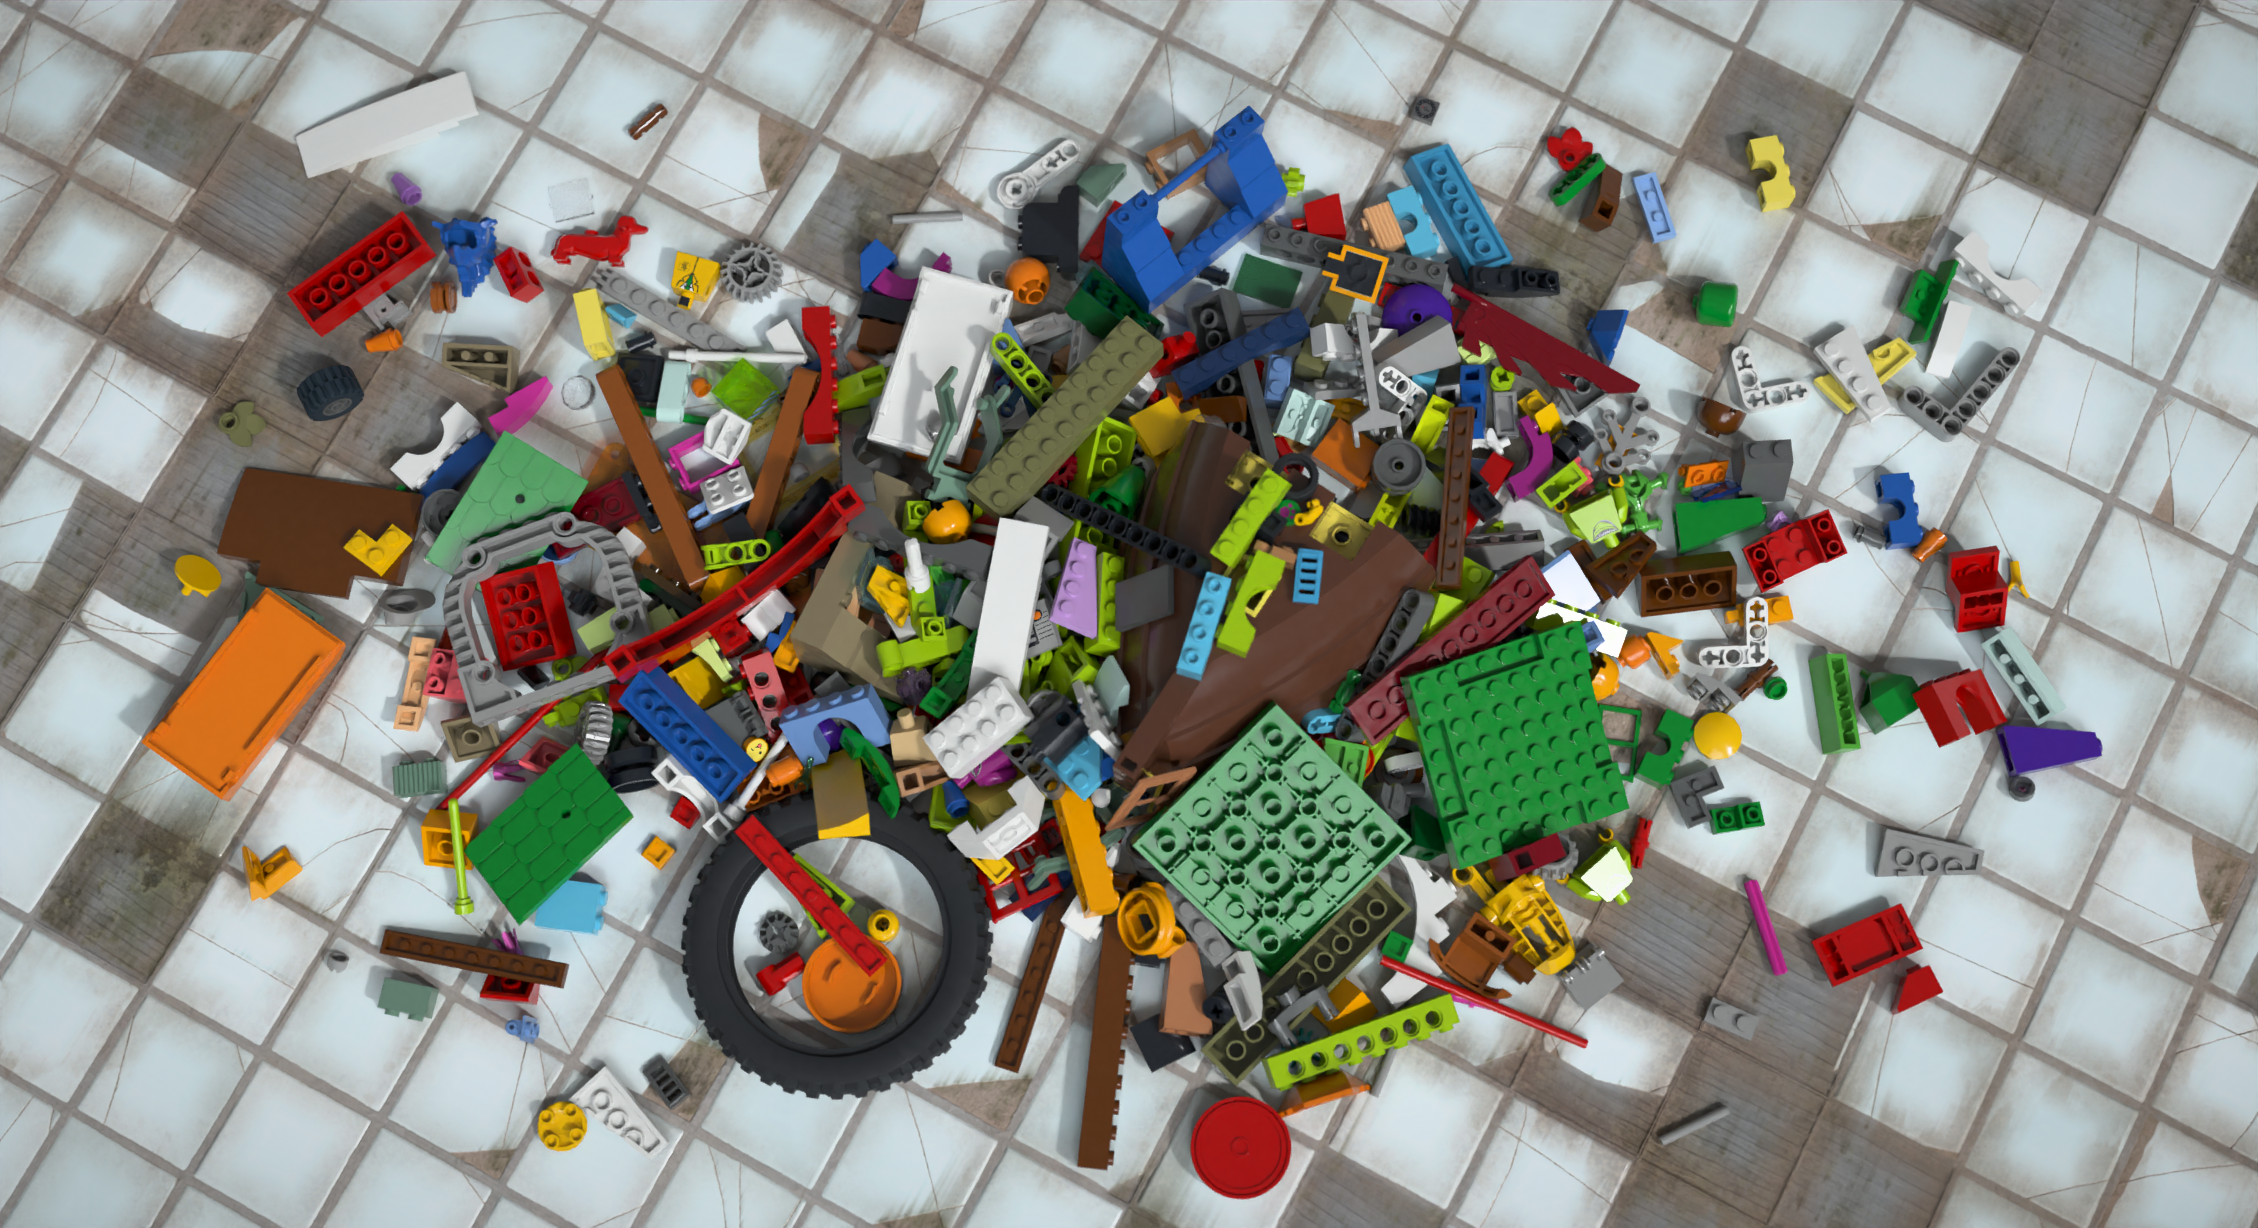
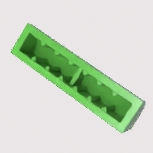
[1808,654,1861,755]

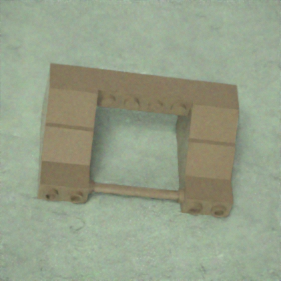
[790,471,967,706]

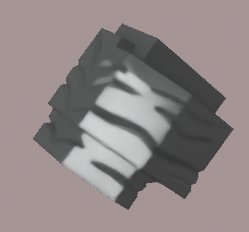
[1367,782,1411,820]

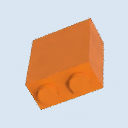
[1311,418,1380,493]

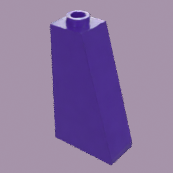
[1996,726,2103,778]

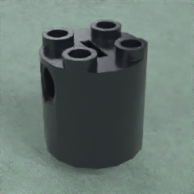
[1023,695,1090,766]

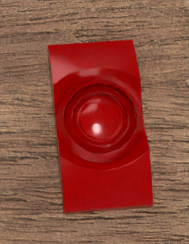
[1811,903,1923,987]

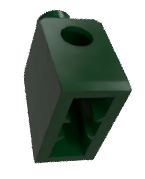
[1398,804,1447,861]

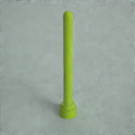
[448,798,475,915]

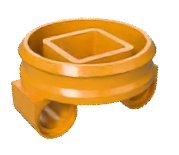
[1117,882,1186,958]

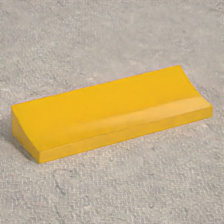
[810,749,870,839]

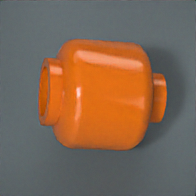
[1615,634,1652,669]

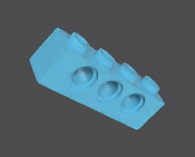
[1177,572,1231,681]

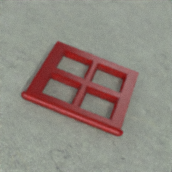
[972,830,1064,924]

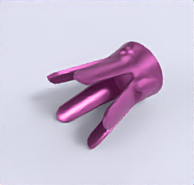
[488,758,526,783]
[491,927,525,955]

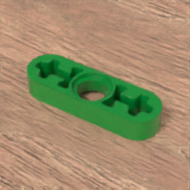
[1549,153,1606,206]

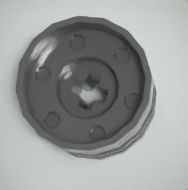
[421,489,464,537]

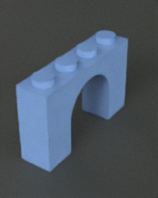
[779,683,893,768]

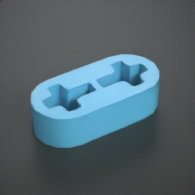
[1301,708,1342,734]

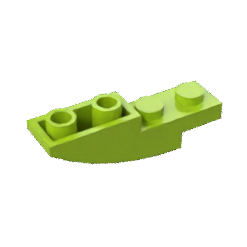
[834,364,890,412]

